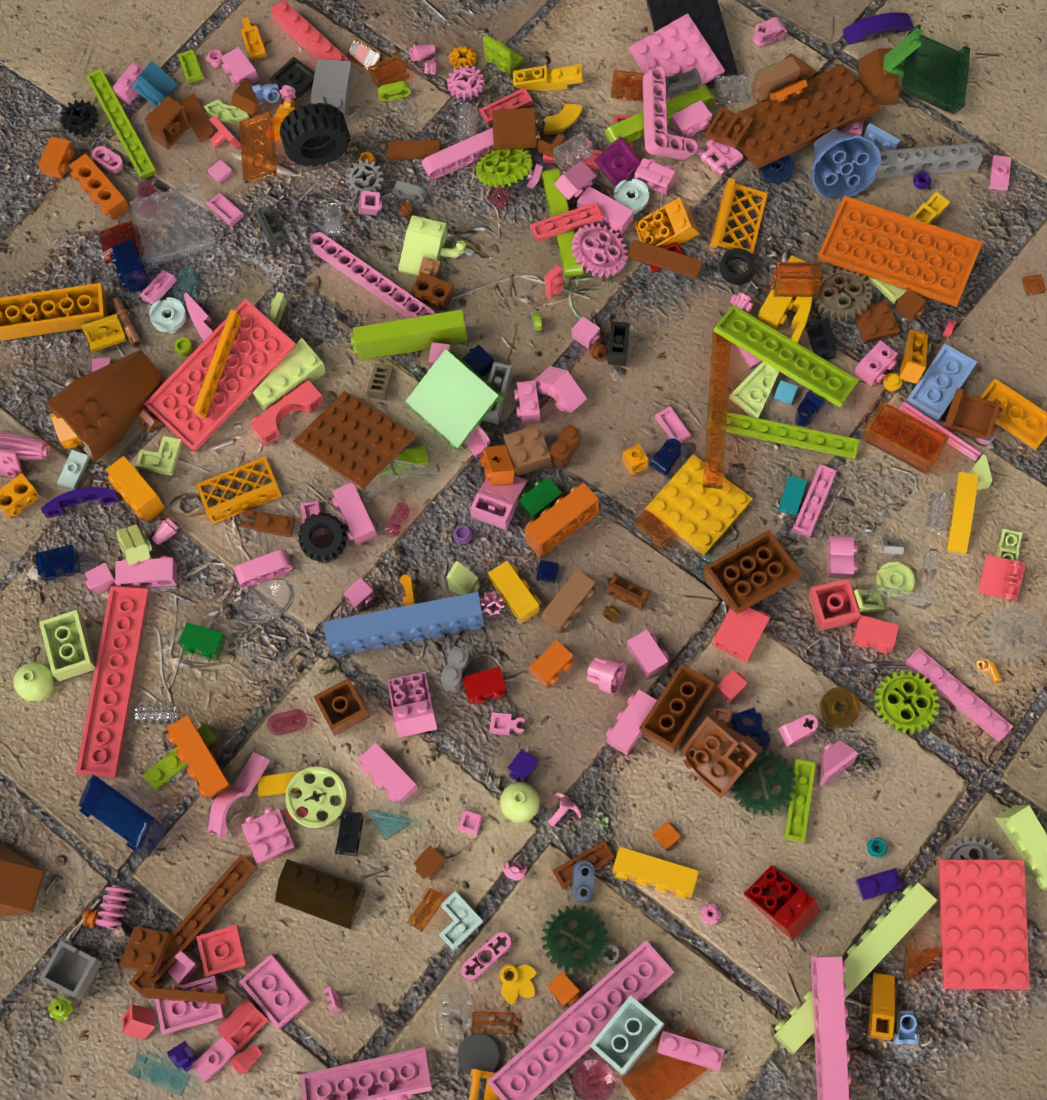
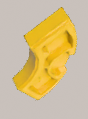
[544,103,582,135]

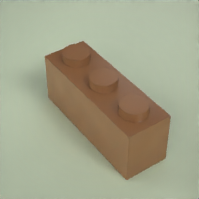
[542,570,596,633]

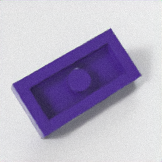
[856,868,903,901]

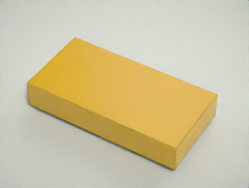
[257,771,299,798]

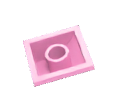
[819,740,858,787]

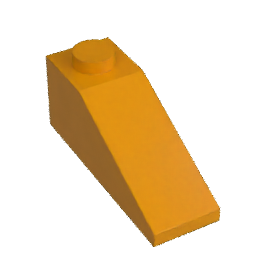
[899,329,928,384]

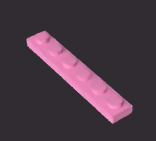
[905,648,1013,742]

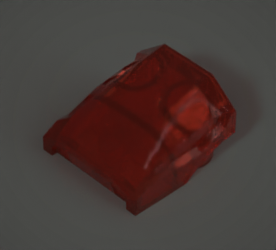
[100,219,139,264]

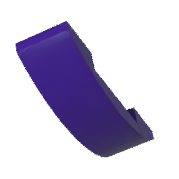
[843,12,914,45]
[41,487,120,518]

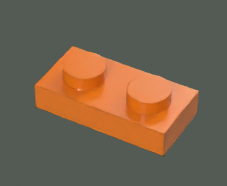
[769,79,808,102]

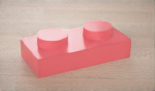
[544,265,563,298]

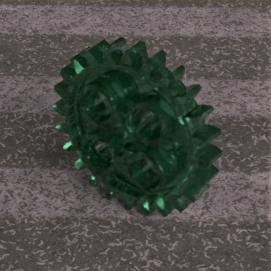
[731,750,797,817]
[541,905,609,974]

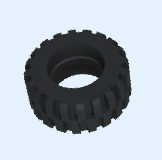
[280,103,350,167]

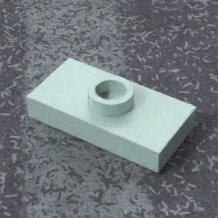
[57,450,90,490]

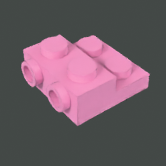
[241,807,296,864]

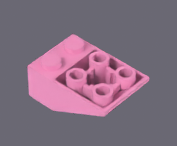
[470,475,528,530]
[387,671,437,738]

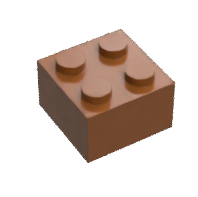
[144,96,191,150]
[313,678,369,736]

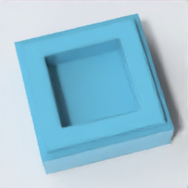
[774,380,798,404]

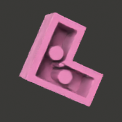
[535,366,587,413]

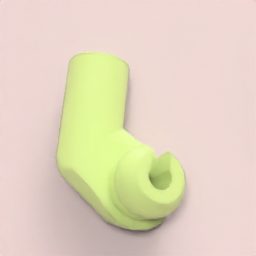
[441,241,466,258]

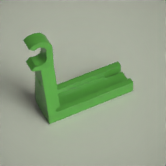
[883,28,930,90]

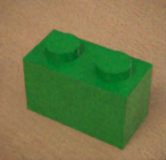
[519,477,563,520]
[178,622,226,660]

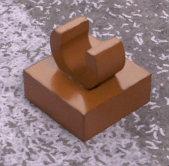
[139,410,164,433]

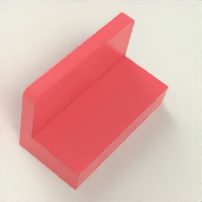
[217,998,268,1051]

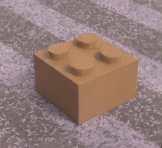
[503,424,551,477]

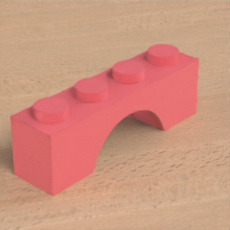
[249,380,324,446]

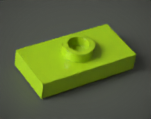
[177,49,204,84]

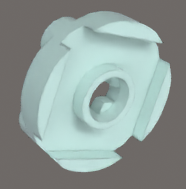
[614,179,649,215]
[149,297,187,334]

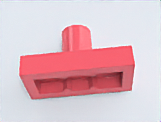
[209,115,241,149]

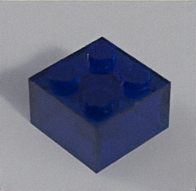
[111,240,149,294]

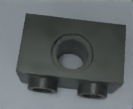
[608,321,630,366]

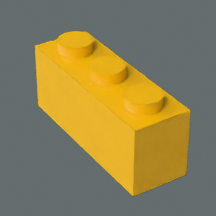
[488,561,541,624]

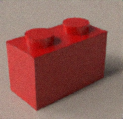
[462,666,507,705]

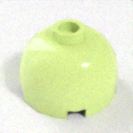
[13,662,55,702]
[500,782,540,823]

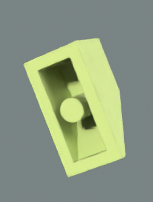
[447,561,480,595]

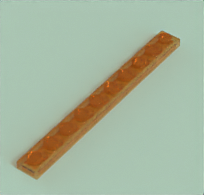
[703,325,731,489]

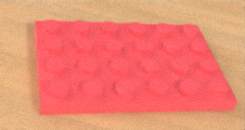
[938,860,1030,989]

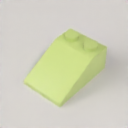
[398,216,448,276]

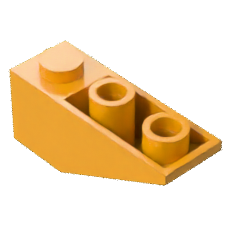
[867,973,895,1041]

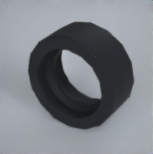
[720,248,755,285]

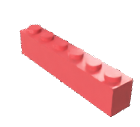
[270,0,352,72]

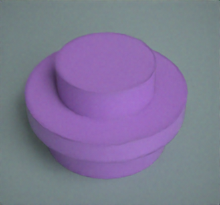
[453,526,472,544]

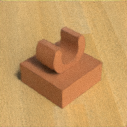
[418,256,441,278]

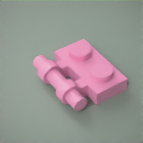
[697,140,743,176]

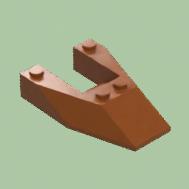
[0,843,45,917]

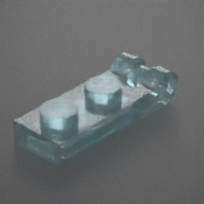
[128,1053,191,1096]

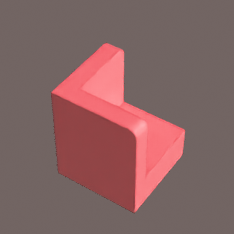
[122,1004,155,1040]

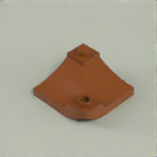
[682,714,763,798]

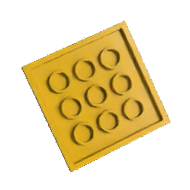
[645,454,753,556]

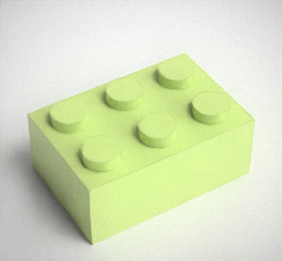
[39,610,96,681]

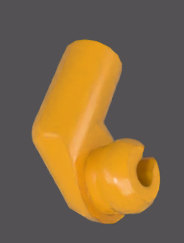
[976,658,1002,683]

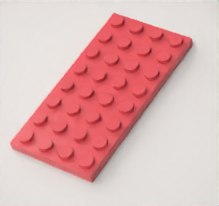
[144,299,297,452]

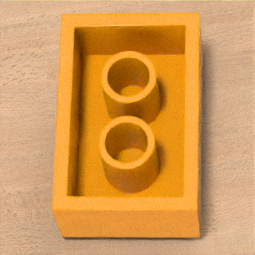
[105,456,166,523]

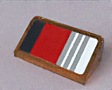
[346,39,383,73]

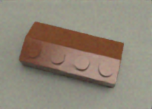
[639,663,716,755]

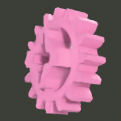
[447,65,485,101]

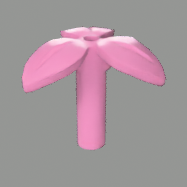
[547,793,581,827]

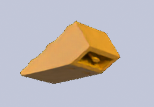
[634,197,700,248]

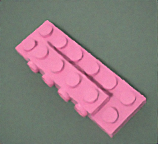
[300,1047,432,1100]

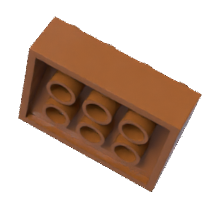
[703,530,803,614]

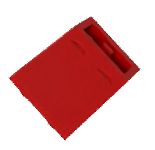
[743,865,821,941]

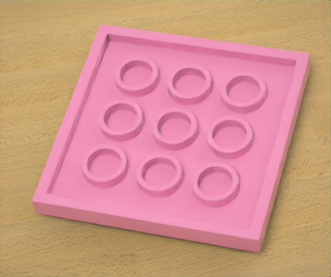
[629,14,725,101]

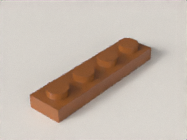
[141,984,230,1005]

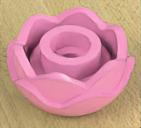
[503,860,528,880]

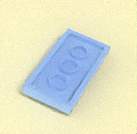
[906,344,977,421]

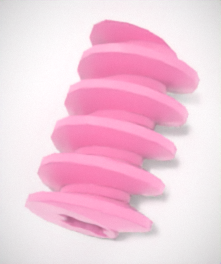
[95,885,132,931]

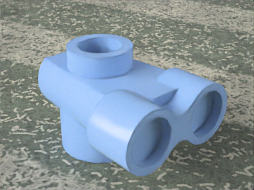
[252,84,280,105]
[893,1010,919,1044]

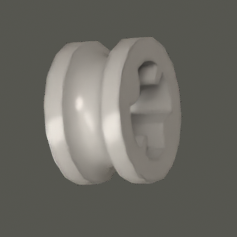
[601,944,619,965]

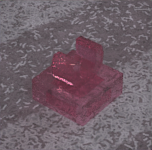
[487,185,511,210]

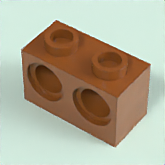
[411,272,454,311]

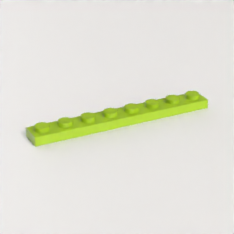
[85,68,157,181]
[707,409,859,459]

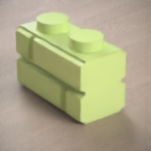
[116,525,152,565]

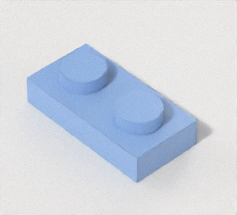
[864,123,900,150]

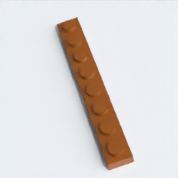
[129,854,257,994]

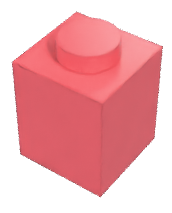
[716,670,747,705]

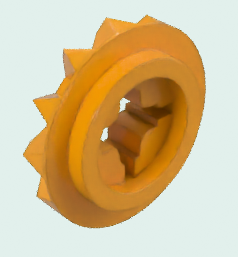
[450,45,477,69]

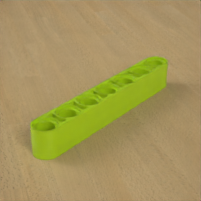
[604,84,716,144]
[541,168,583,278]

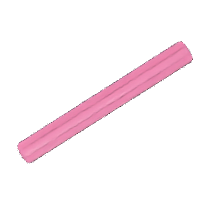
[899,401,981,461]

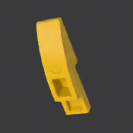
[513,64,583,91]

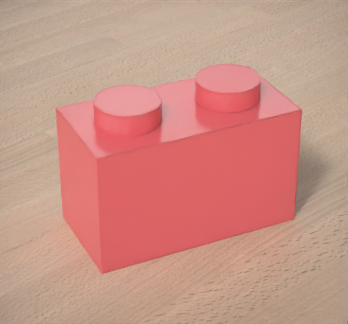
[852,615,899,653]

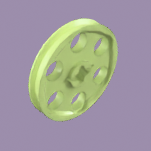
[285,767,346,828]

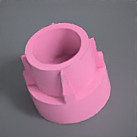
[587,657,626,695]

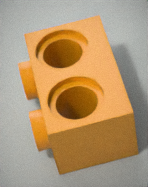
[0,473,40,518]

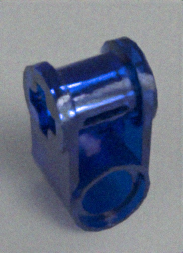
[795,390,826,426]
[649,438,681,476]

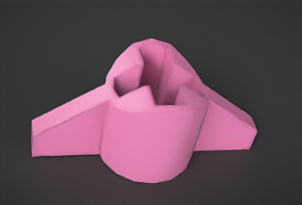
[424,58,437,75]

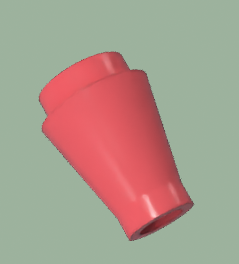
[230,1044,262,1076]

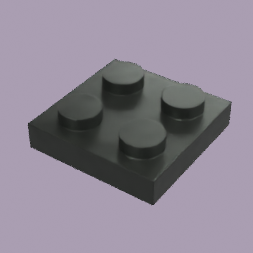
[270,57,315,101]

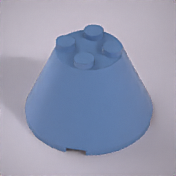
[811,129,881,200]

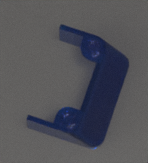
[78,774,168,857]

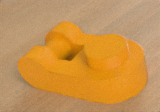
[400,575,417,606]

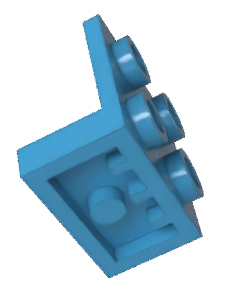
[131,61,178,108]

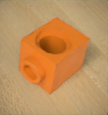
[547,972,580,1008]

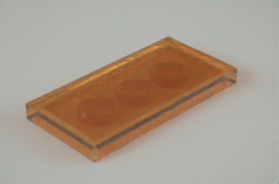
[239,111,277,184]
[621,1028,709,1100]

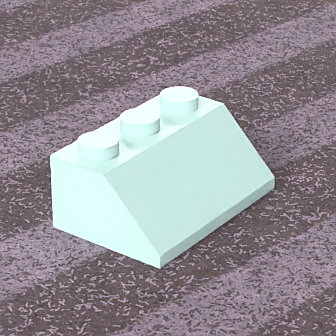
[590,995,664,1076]

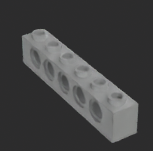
[875,143,982,178]

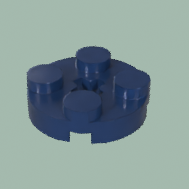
[758,155,794,183]

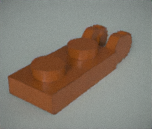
[239,510,295,537]

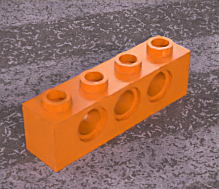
[69,154,130,220]

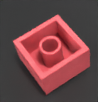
[808,579,860,631]

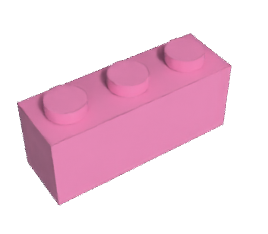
[577,186,634,236]
[331,483,377,546]
[115,556,177,588]
[606,690,657,755]
[358,742,418,806]

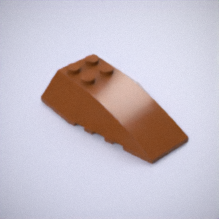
[46,350,164,462]

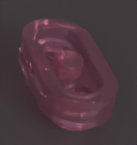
[384,502,410,538]
[267,709,307,735]

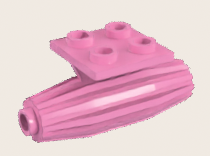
[0,432,50,478]

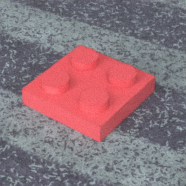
[196,924,247,978]

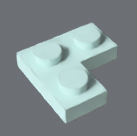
[439,891,483,951]

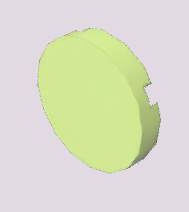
[875,561,915,600]

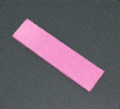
[792,464,837,538]

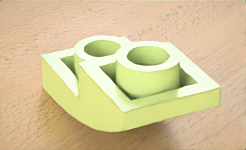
[997,529,1023,561]

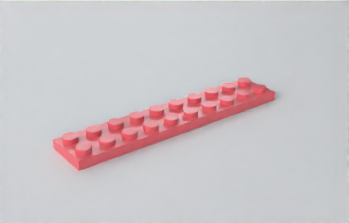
[76,586,150,778]

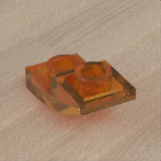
[632,510,675,550]

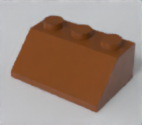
[858,48,899,105]

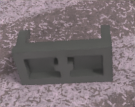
[665,68,702,98]
[255,206,289,248]

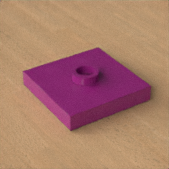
[594,136,641,187]

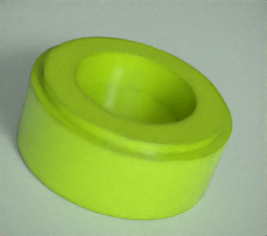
[532,313,542,332]
[174,337,193,356]

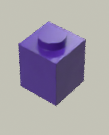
[507,749,539,782]

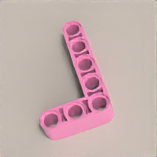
[643,66,698,160]

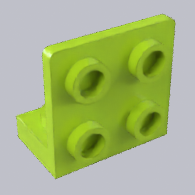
[483,34,524,75]

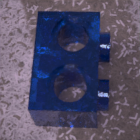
[731,707,771,751]

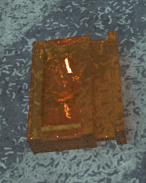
[368,54,410,88]

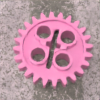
[571,223,628,278]

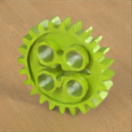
[475,148,533,188]
[873,670,940,735]

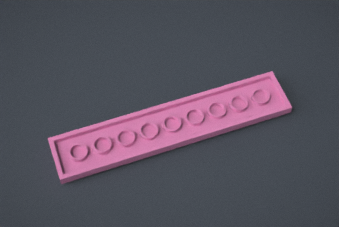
[487,940,674,1100]

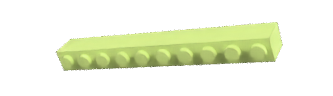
[774,883,937,1054]

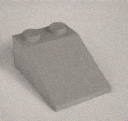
[311,59,352,115]

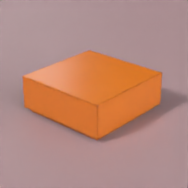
[652,821,681,851]

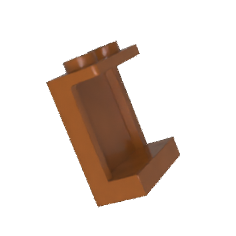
[944,388,1003,441]

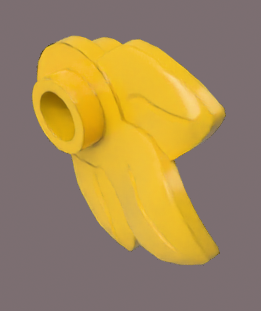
[500,965,537,1005]

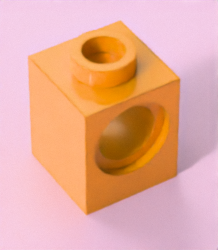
[622,444,648,476]

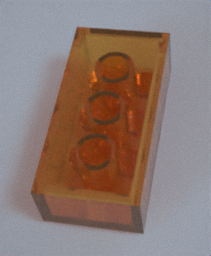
[861,401,950,475]

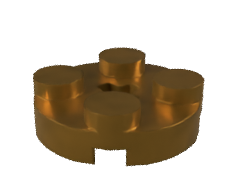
[819,687,861,728]

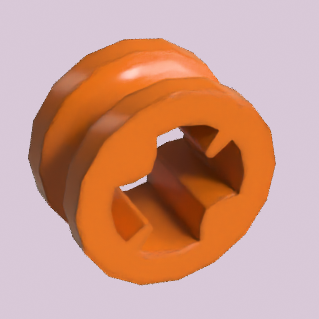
[83,908,100,929]

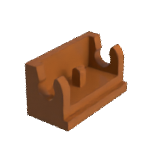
[606,573,651,611]

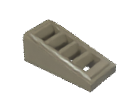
[367,363,393,400]

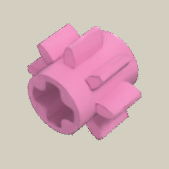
[730,292,754,312]
[480,591,505,616]

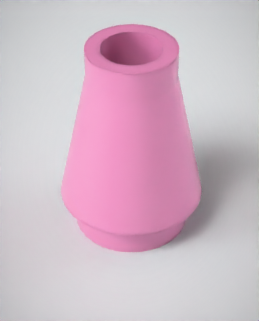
[409,43,436,62]
[151,518,179,546]

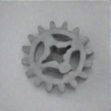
[345,159,384,196]

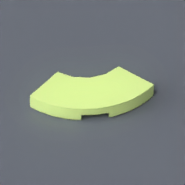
[203,99,250,124]

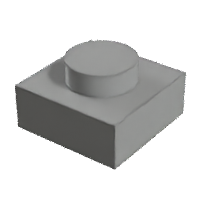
[882,538,904,556]

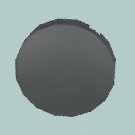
[457,1034,500,1077]

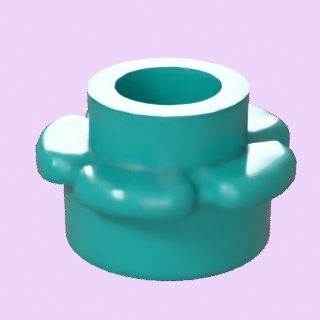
[867,837,887,858]

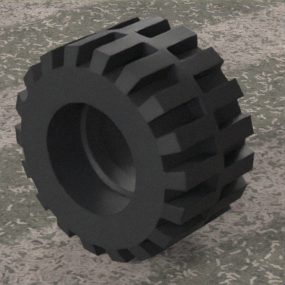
[298,512,347,563]

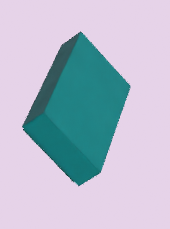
[778,475,807,516]

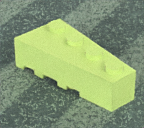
[253,338,326,411]
[994,805,1047,891]

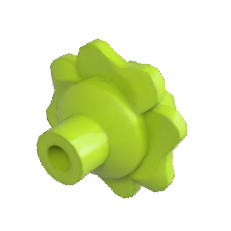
[48,995,74,1022]

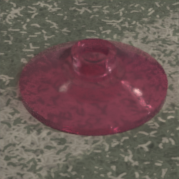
[572,1059,615,1100]

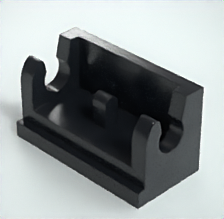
[807,317,838,360]
[335,811,364,857]

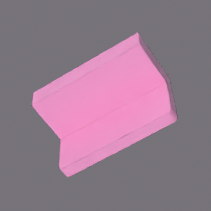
[465,425,491,458]

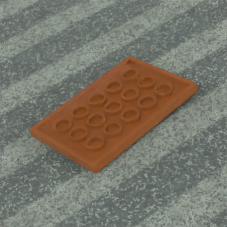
[293,391,415,490]

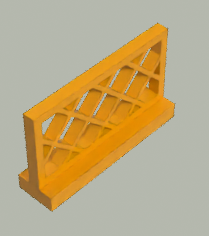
[709,178,768,254]
[196,456,282,525]

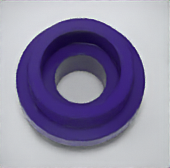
[913,172,931,190]

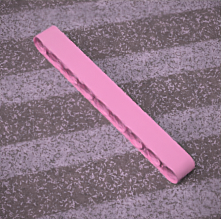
[310,232,436,318]

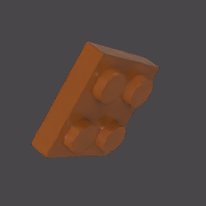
[854,300,900,344]
[119,926,172,975]

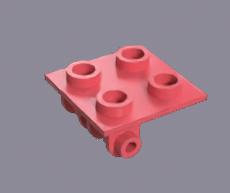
[978,555,1026,601]

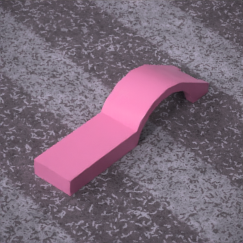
[208,752,270,839]

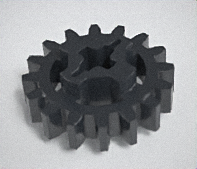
[60,99,99,135]

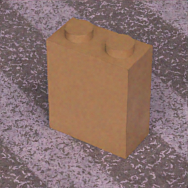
[751,56,801,103]

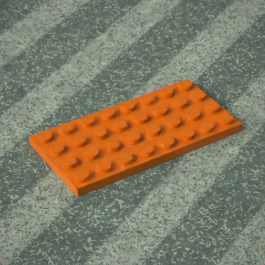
[817,195,983,307]

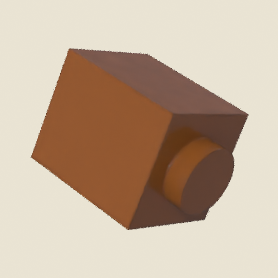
[895,288,926,322]
[414,845,447,880]

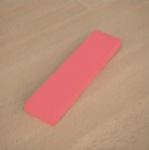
[530,202,604,242]

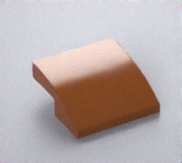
[704,107,754,147]

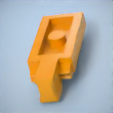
[240,17,267,61]
[267,98,296,142]

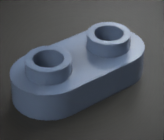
[572,860,595,902]

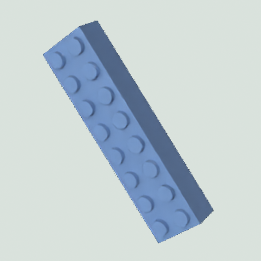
[323,592,485,657]

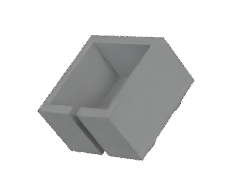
[39,941,103,1000]

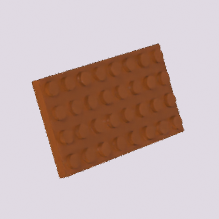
[738,64,880,169]

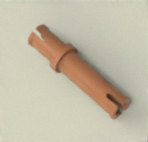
[110,297,143,347]

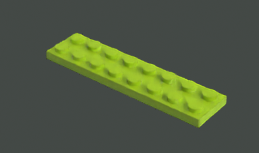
[713,305,859,408]

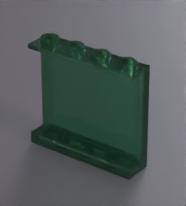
[902,24,970,115]

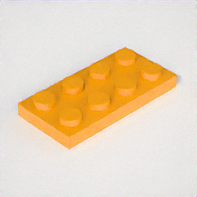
[979,378,1047,450]

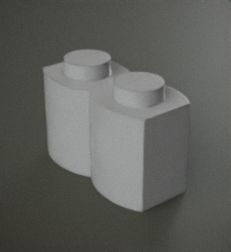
[441,646,470,693]

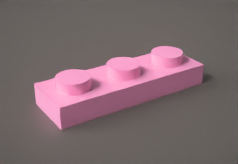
[657,1031,725,1071]

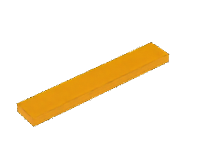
[193,309,242,419]

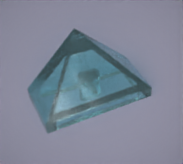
[368,809,410,841]

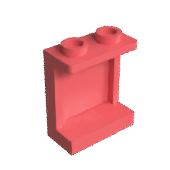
[712,607,770,663]

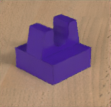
[167,1041,197,1072]

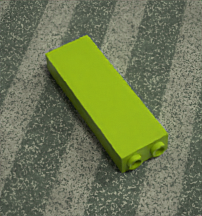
[350,309,467,361]

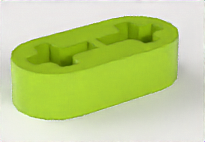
[377,81,411,102]

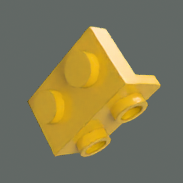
[82,314,126,352]

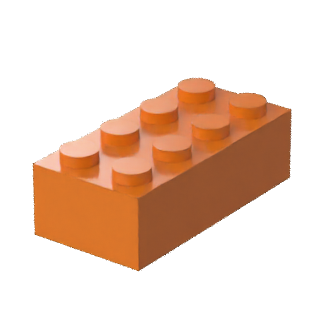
[524,483,599,559]
[166,715,231,799]

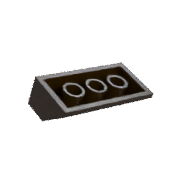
[275,859,366,930]

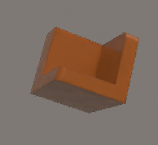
[538,134,565,160]

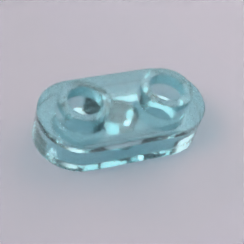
[172,268,197,302]

